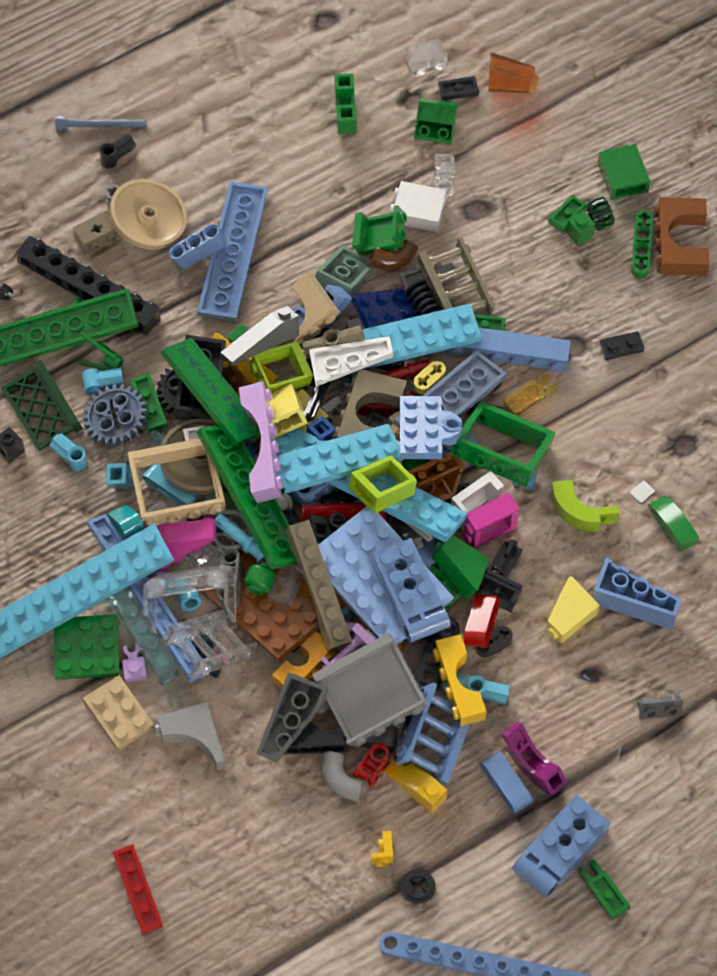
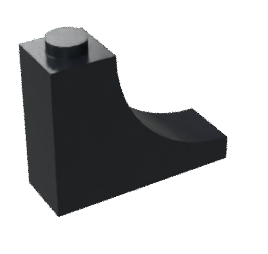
[283,721,348,755]

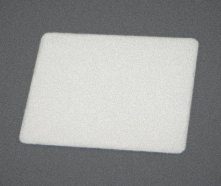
[630,480,655,503]

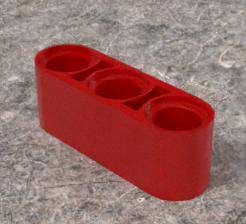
[464,594,499,648]

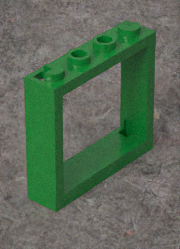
[450,401,556,487]

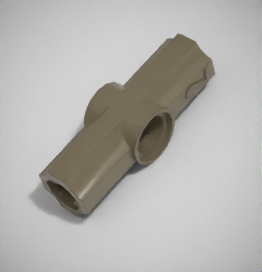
[302,325,365,359]

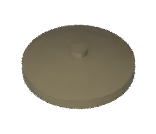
[160,418,226,495]

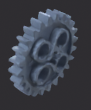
[82,384,149,447]

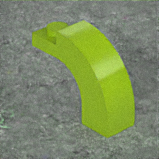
[551,480,620,532]

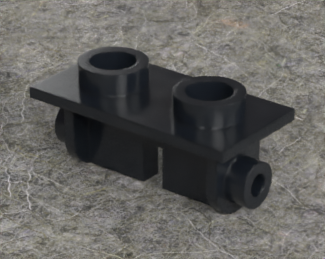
[488,539,523,578]

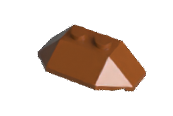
[408,452,464,502]

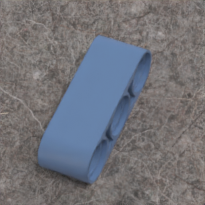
[169,224,227,270]
[480,751,533,814]

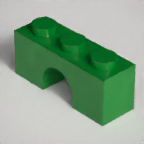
[334,73,357,134]

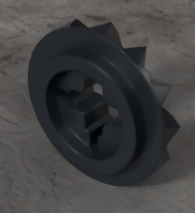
[400,869,436,905]

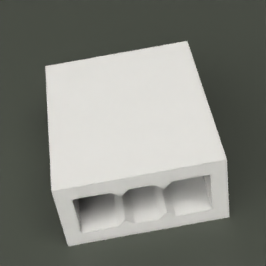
[389,181,447,233]

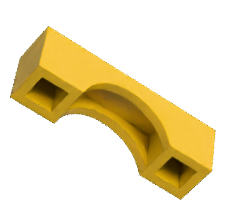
[433,634,486,726]

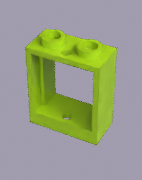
[249,341,313,393]
[349,455,417,514]

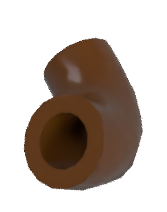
[367,240,418,271]

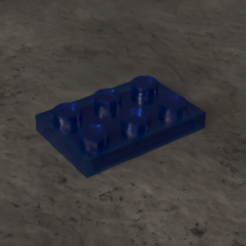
[351,288,417,329]

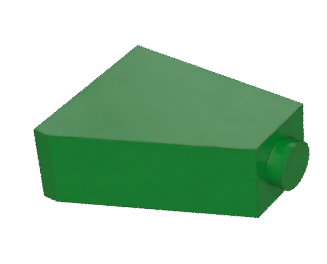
[432,535,490,599]

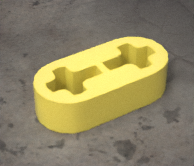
[414,361,446,394]

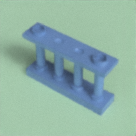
[395,683,470,786]

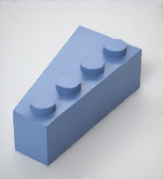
[592,557,682,630]

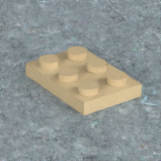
[83,675,155,750]

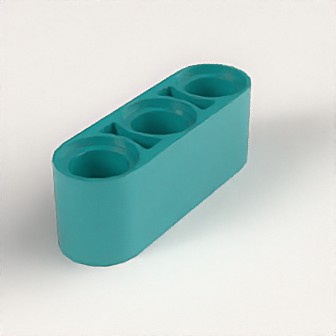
[107,505,144,538]

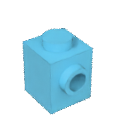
[106,463,134,489]

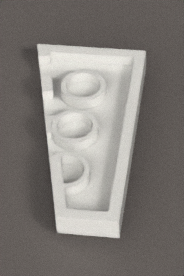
[309,336,393,386]

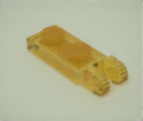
[503,374,559,416]

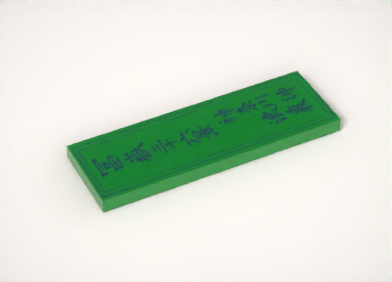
[160,338,261,446]

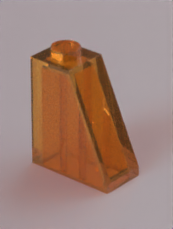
[488,53,538,94]

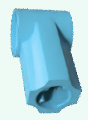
[82,368,124,395]
[49,433,88,472]

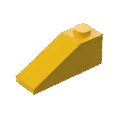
[383,759,447,814]

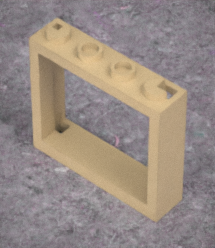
[127,439,225,527]

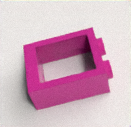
[463,492,520,549]

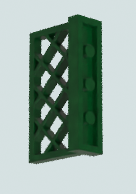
[1,360,83,451]

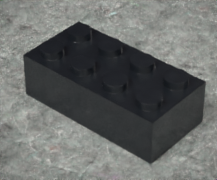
[174,335,226,420]

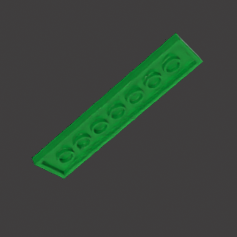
[0,288,139,367]
[197,425,298,570]

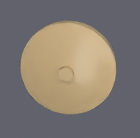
[109,179,187,250]

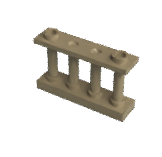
[416,237,496,314]

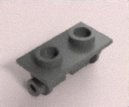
[637,694,683,720]

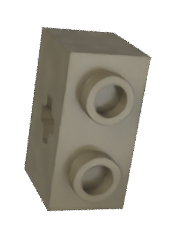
[73,210,120,255]

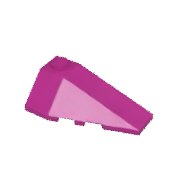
[131,519,215,577]

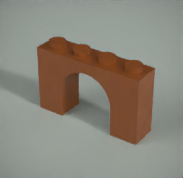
[654,197,709,275]

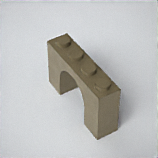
[334,369,407,439]

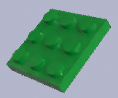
[54,614,120,680]

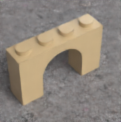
[248,273,340,365]

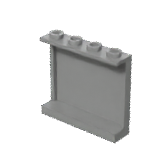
[312,633,428,747]

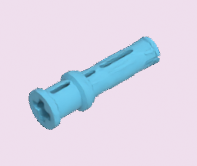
[215,513,266,564]

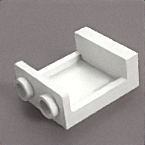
[451,471,504,531]

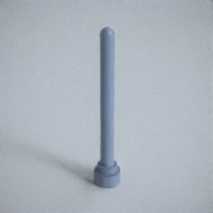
[55,116,148,131]

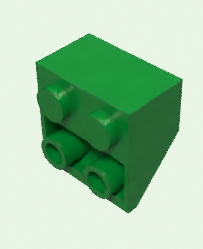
[414,98,458,144]

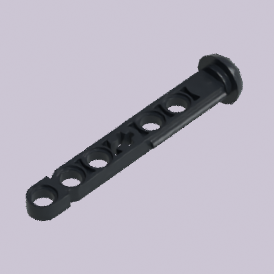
[394,615,460,766]

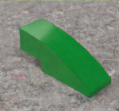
[648,496,699,552]

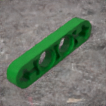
[631,209,653,279]

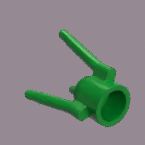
[77,333,124,370]

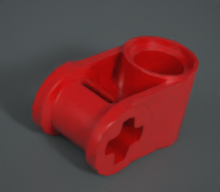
[353,743,389,787]

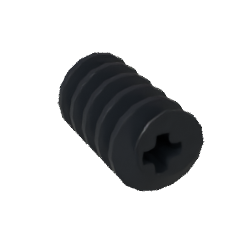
[406,280,442,316]

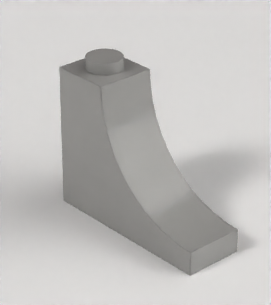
[154,702,226,771]

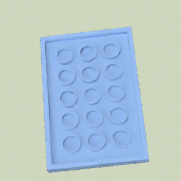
[318,507,454,645]

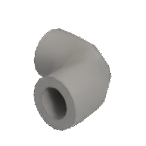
[322,752,362,802]

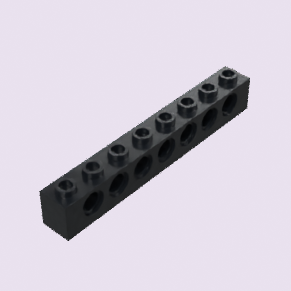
[16,235,160,336]

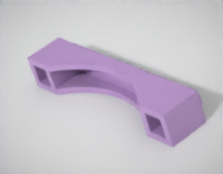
[239,381,284,503]

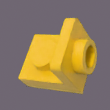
[371,831,393,867]

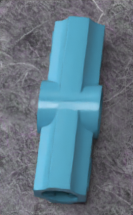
[443,674,510,705]

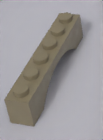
[284,520,352,652]

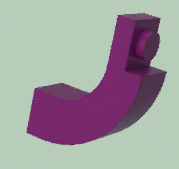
[502,721,568,796]

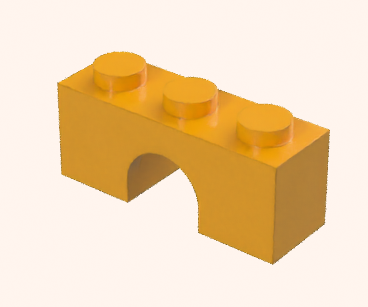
[272,631,335,690]

